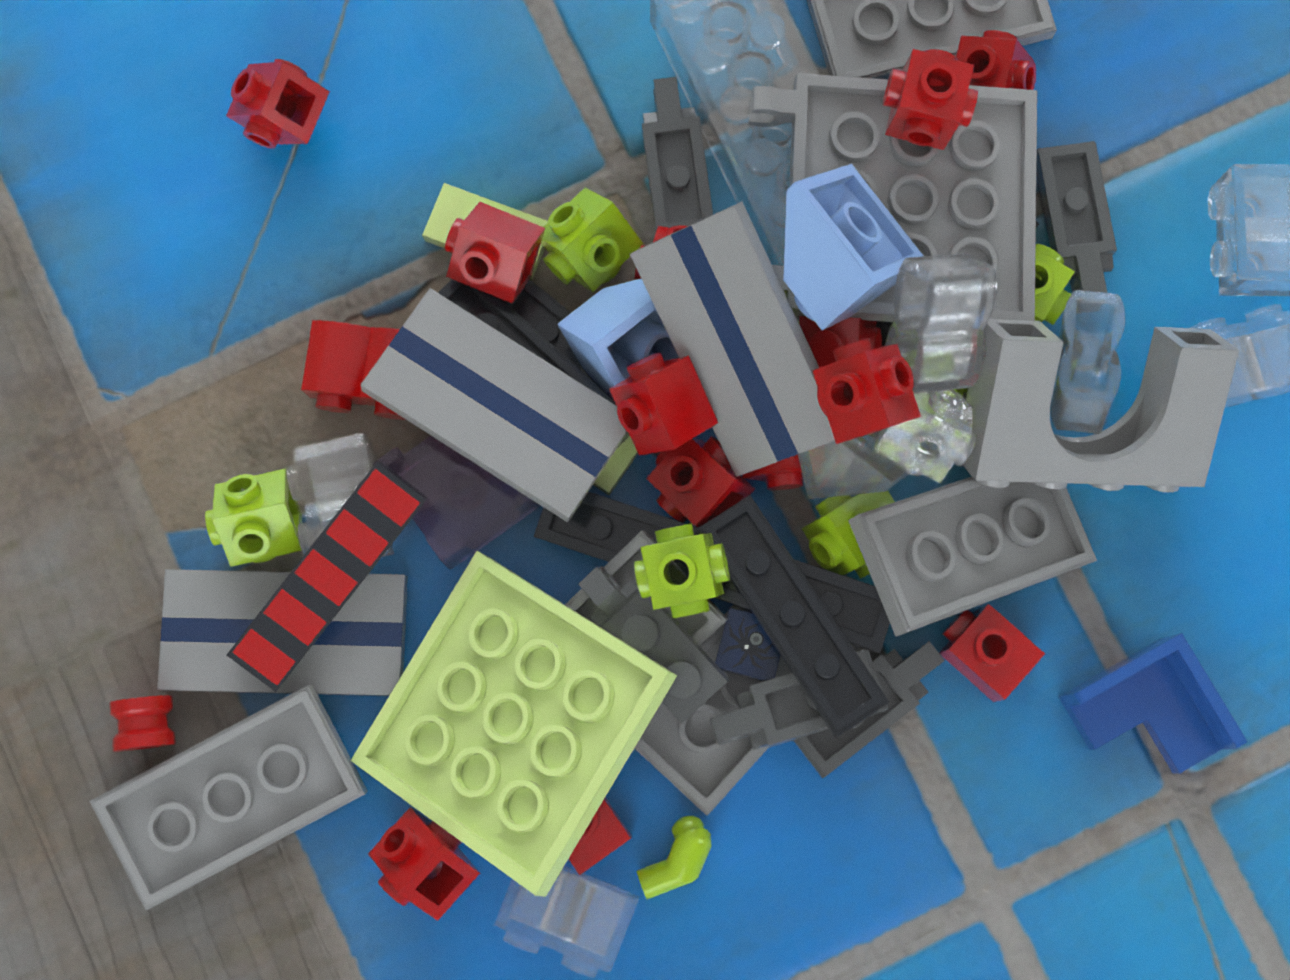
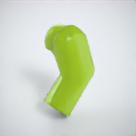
[636,816,712,900]

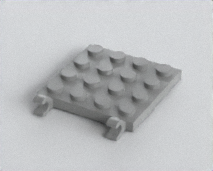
[748,73,1037,328]

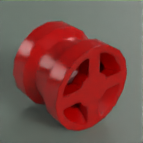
[109,695,176,752]

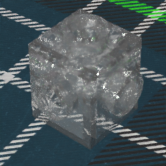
[874,377,977,484]

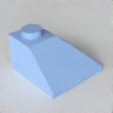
[783,164,927,330]
[557,279,679,401]

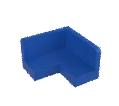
[1058,633,1247,774]

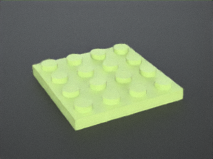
[350,551,677,897]

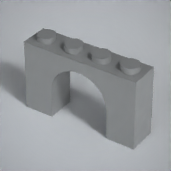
[955,318,1239,492]

